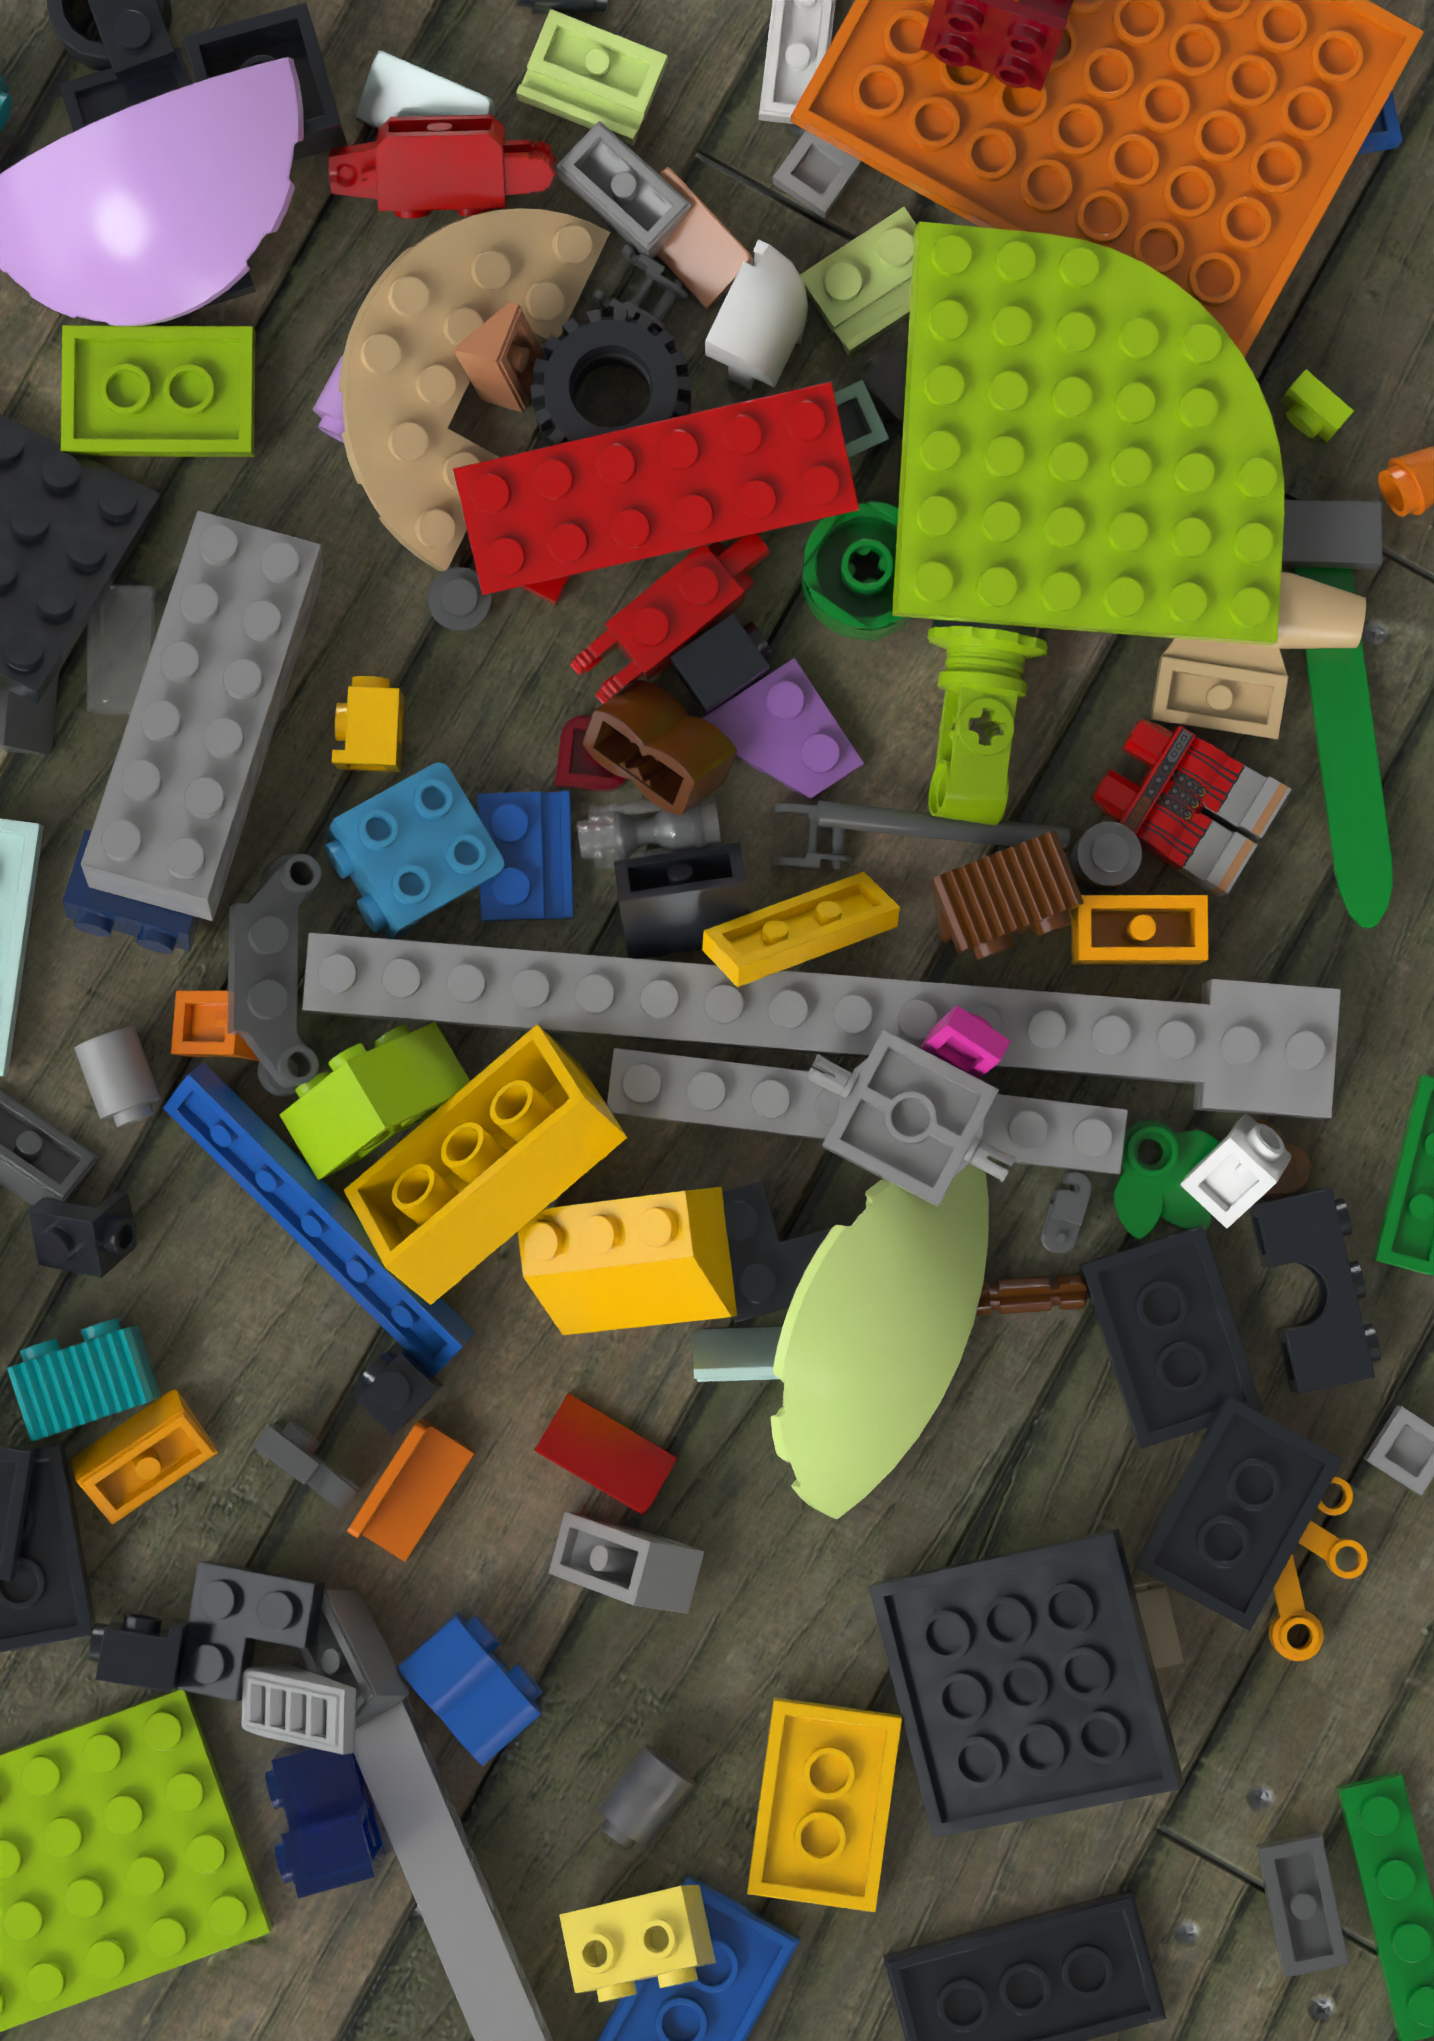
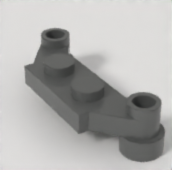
[227,854,321,1097]

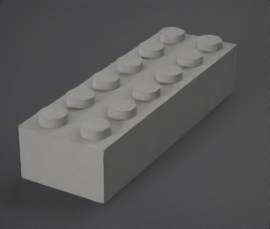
[81,511,324,921]

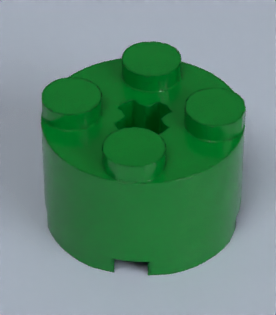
[801,502,912,641]

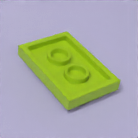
[61,325,256,457]

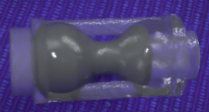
[577,797,721,870]

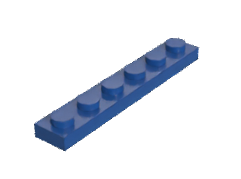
[163,1062,476,1377]

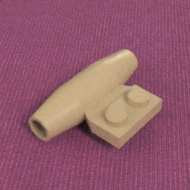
[1150,571,1366,739]

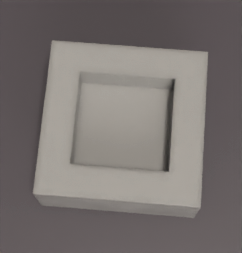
[773,131,861,219]
[1363,1405,1434,1496]

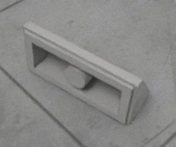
[556,121,692,259]

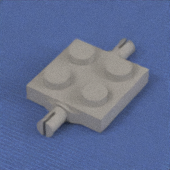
[805,1029,1016,1207]

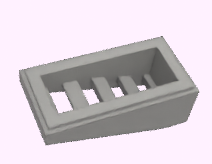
[241,1662,356,1755]

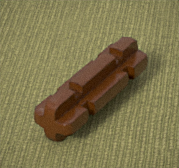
[976,1274,1087,1316]

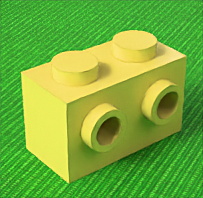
[559,1885,716,2002]

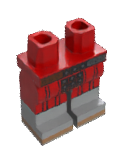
[1090,718,1291,898]

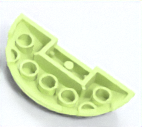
[771,1163,989,1519]

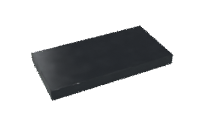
[883,1889,1167,2041]

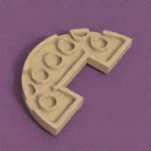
[339,208,610,571]

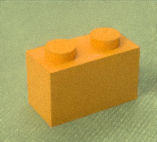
[1071,895,1208,965]

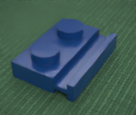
[477,791,574,922]

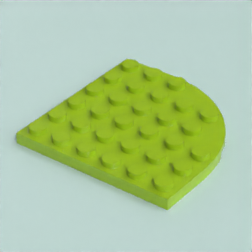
[892,221,1285,646]

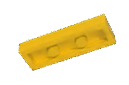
[702,872,900,987]

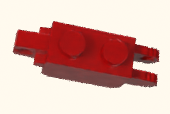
[328,114,556,219]
[570,533,770,704]

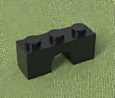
[1249,1188,1381,1394]

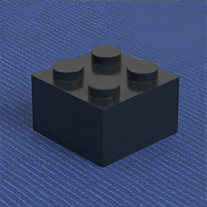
[183,3,348,161]

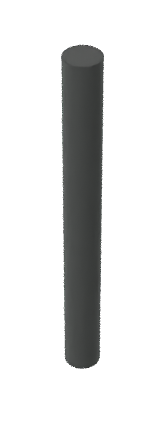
[816,801,1070,852]

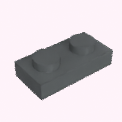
[1256,1832,1349,1977]

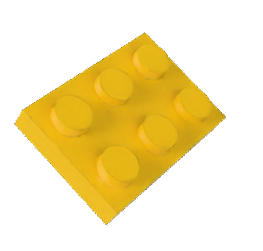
[747,1697,902,1912]

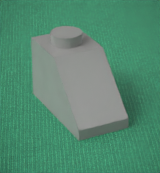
[549,1511,704,1614]

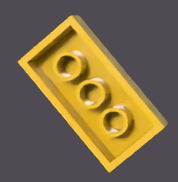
[344,1024,628,1305]

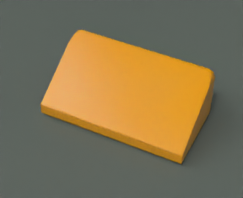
[71,1389,218,1525]

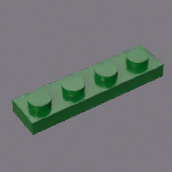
[1336,1772,1434,2041]

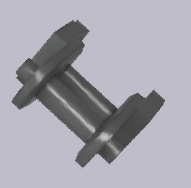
[591,245,688,333]
[771,803,854,870]
[1041,1172,1092,1254]

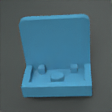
[324,763,504,940]

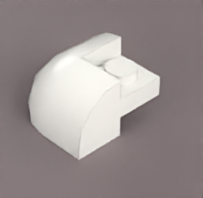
[705,239,808,390]

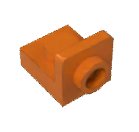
[171,991,260,1061]

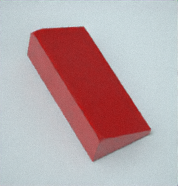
[534,1393,678,1516]

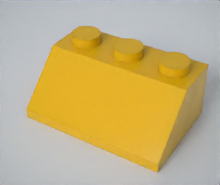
[518,1187,737,1335]

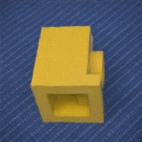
[332,676,405,772]

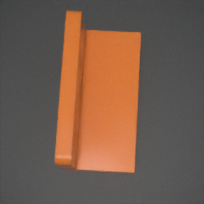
[347,1418,476,1562]

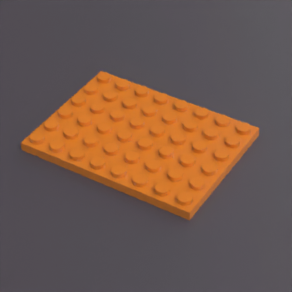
[790,0,1424,358]

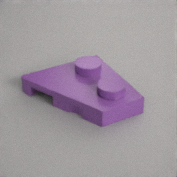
[701,658,864,801]

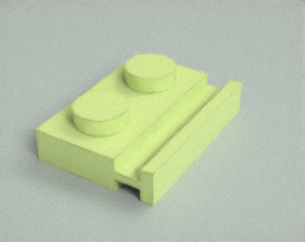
[516,9,668,146]
[800,207,916,356]

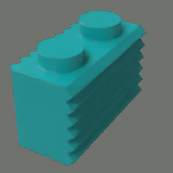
[7,1318,161,1442]

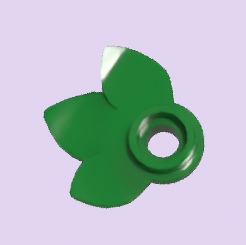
[1113,1120,1219,1239]

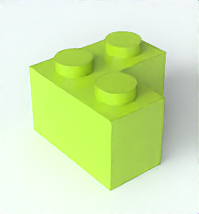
[280,1022,470,1181]

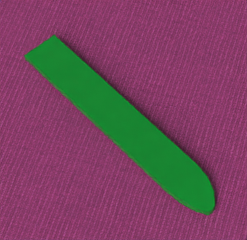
[1293,568,1393,929]

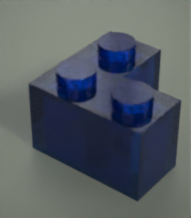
[265,1745,386,1899]

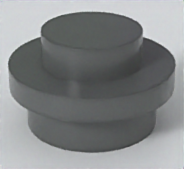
[428,567,492,632]

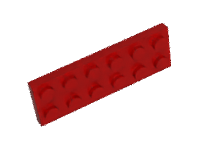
[453,382,860,595]

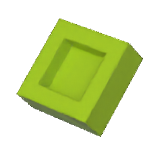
[1280,369,1354,443]

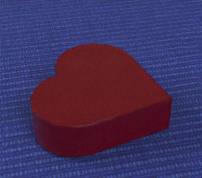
[555,715,628,792]

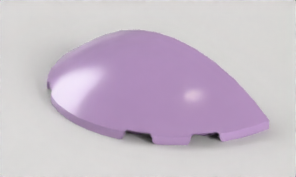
[0,57,304,326]

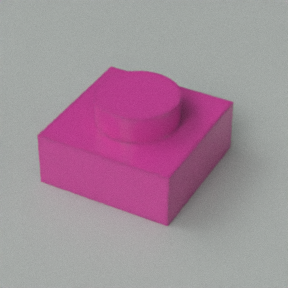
[920,1005,1011,1079]

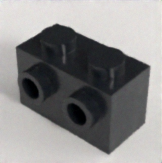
[613,842,751,959]

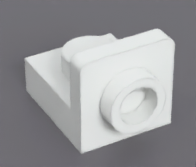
[1180,1114,1292,1228]

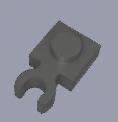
[253,1421,361,1512]

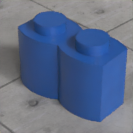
[398,1611,543,1766]

